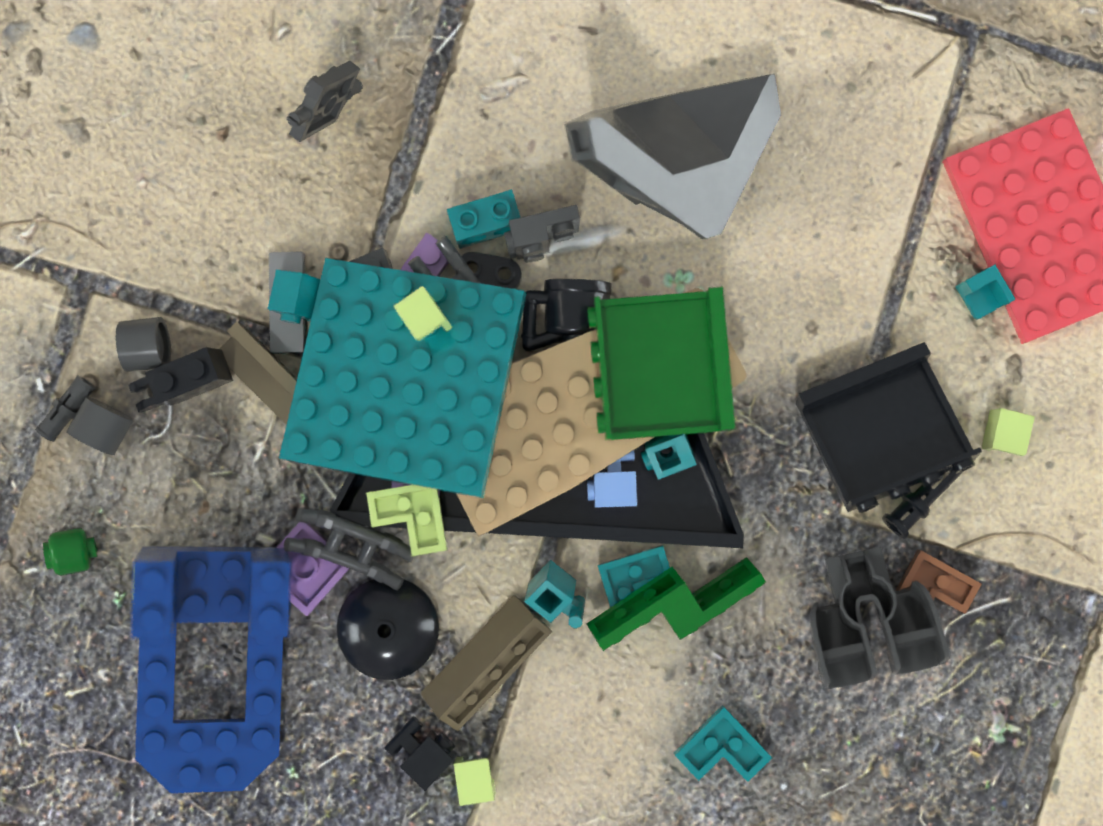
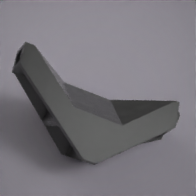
[565,74,781,239]

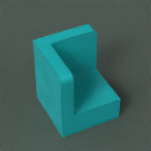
[955,264,1015,320]

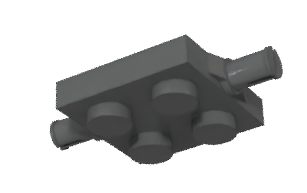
[287,61,363,142]

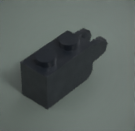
[128,347,233,413]

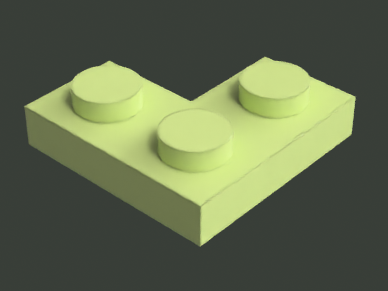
[366,485,448,556]

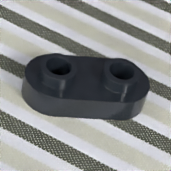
[455,252,522,289]

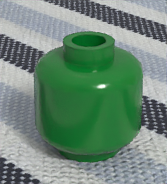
[43,528,98,576]

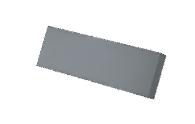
[269,252,306,354]

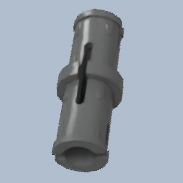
[35,375,96,442]

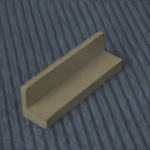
[219,321,297,425]
[421,595,553,731]

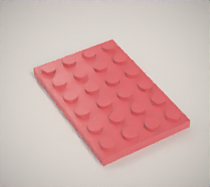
[942,108,1103,344]

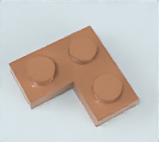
[895,550,982,614]

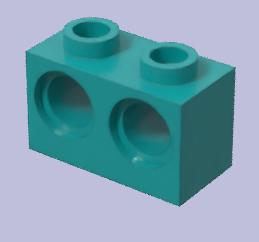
[447,189,521,249]

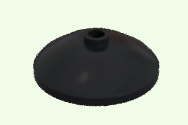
[337,579,439,680]

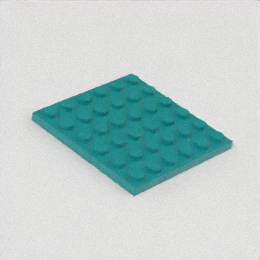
[279,258,526,498]

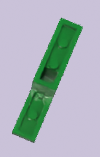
[587,557,766,651]

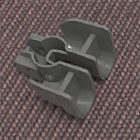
[810,547,951,689]

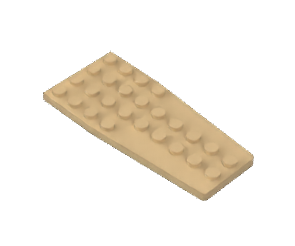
[456,288,747,537]

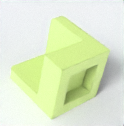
[393,286,453,341]
[981,408,1035,456]
[454,756,496,806]

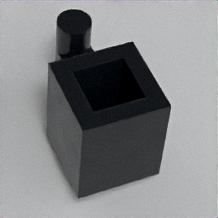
[384,716,457,791]

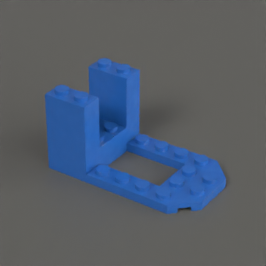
[131,546,291,793]

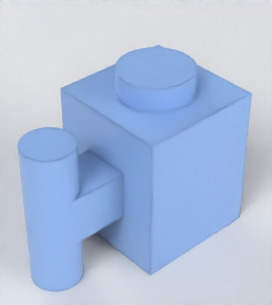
[587,450,637,507]

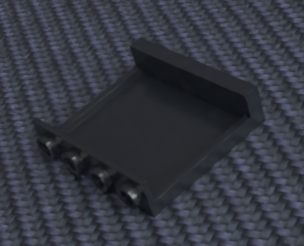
[796,342,982,513]

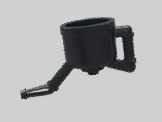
[521,279,612,352]

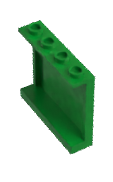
[588,287,736,441]

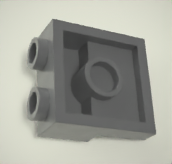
[504,205,580,263]

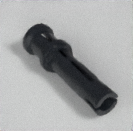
[882,469,962,539]

